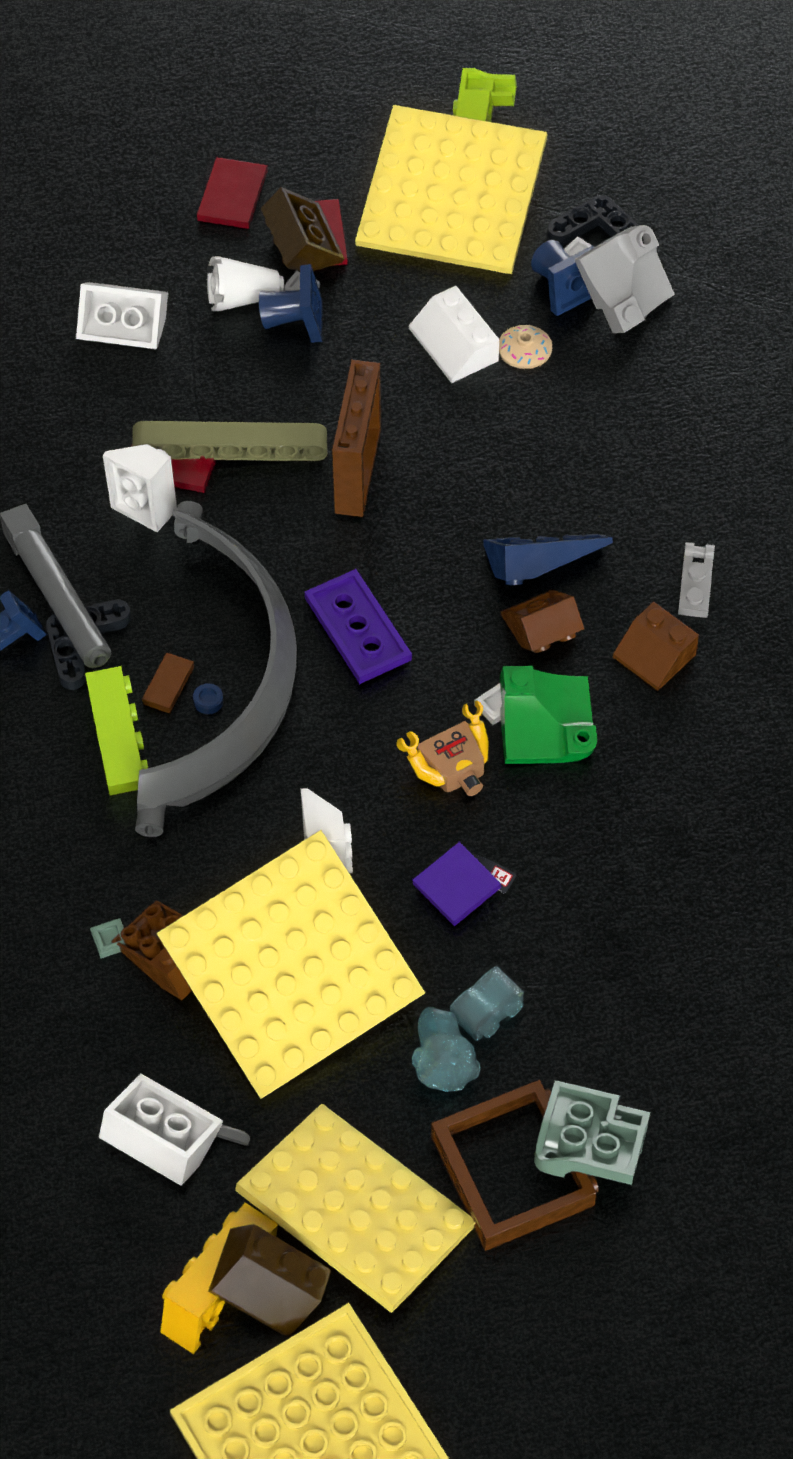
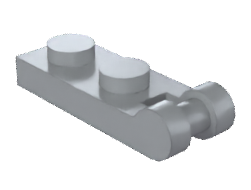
[678,542,715,618]

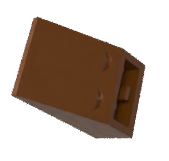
[111,900,192,1000]

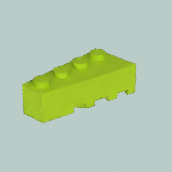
[85,666,148,795]

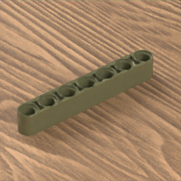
[132,421,328,461]

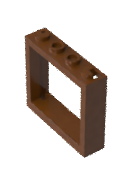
[332,360,381,517]
[431,1080,599,1251]

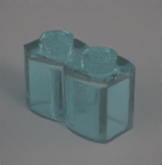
[450,966,523,1041]

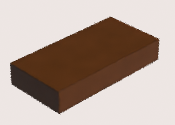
[142,653,194,713]

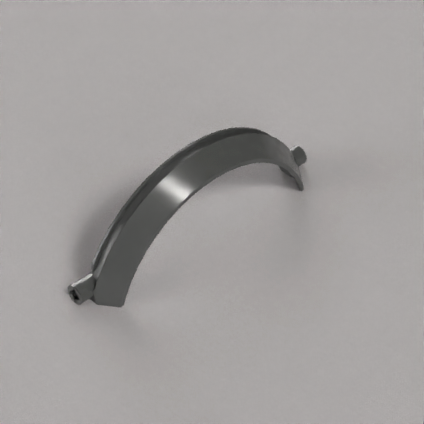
[135,501,297,837]

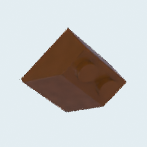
[500,590,584,653]
[613,602,699,691]

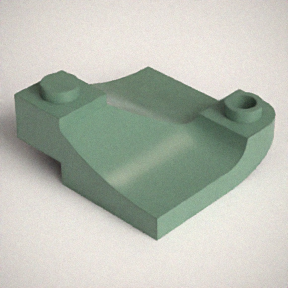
[534,1080,650,1185]

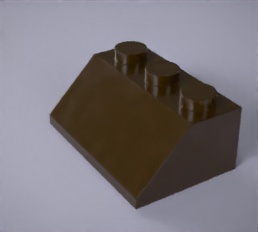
[261,187,345,271]
[208,1224,331,1337]

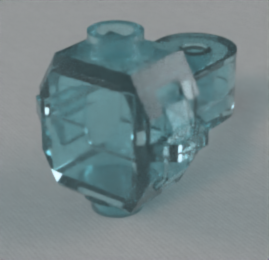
[412,1007,480,1091]

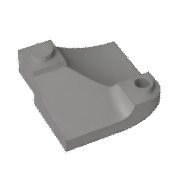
[575,225,675,333]

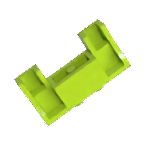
[453,68,517,122]

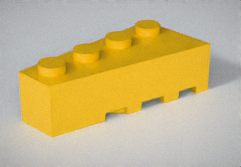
[161,1203,278,1354]

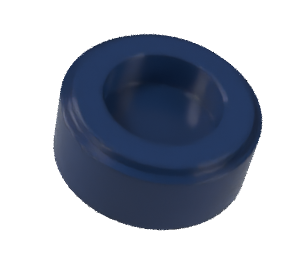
[193,684,224,714]

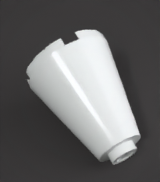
[207,256,284,311]

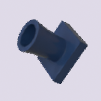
[531,240,594,316]
[259,264,322,343]

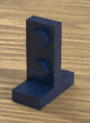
[0,590,47,651]

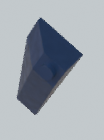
[483,534,613,585]

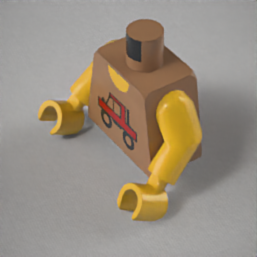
[397,701,489,796]

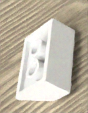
[76,282,168,349]
[409,286,499,383]
[103,444,177,532]
[301,788,353,874]
[99,1074,223,1186]

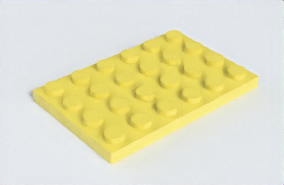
[235,1104,476,1313]

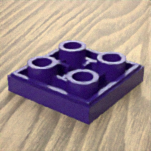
[413,842,501,926]

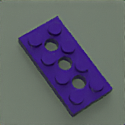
[304,569,412,684]

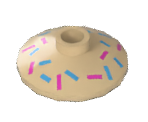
[499,325,552,369]

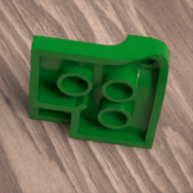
[499,666,597,764]

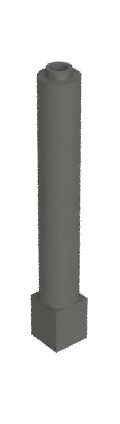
[0,504,111,668]

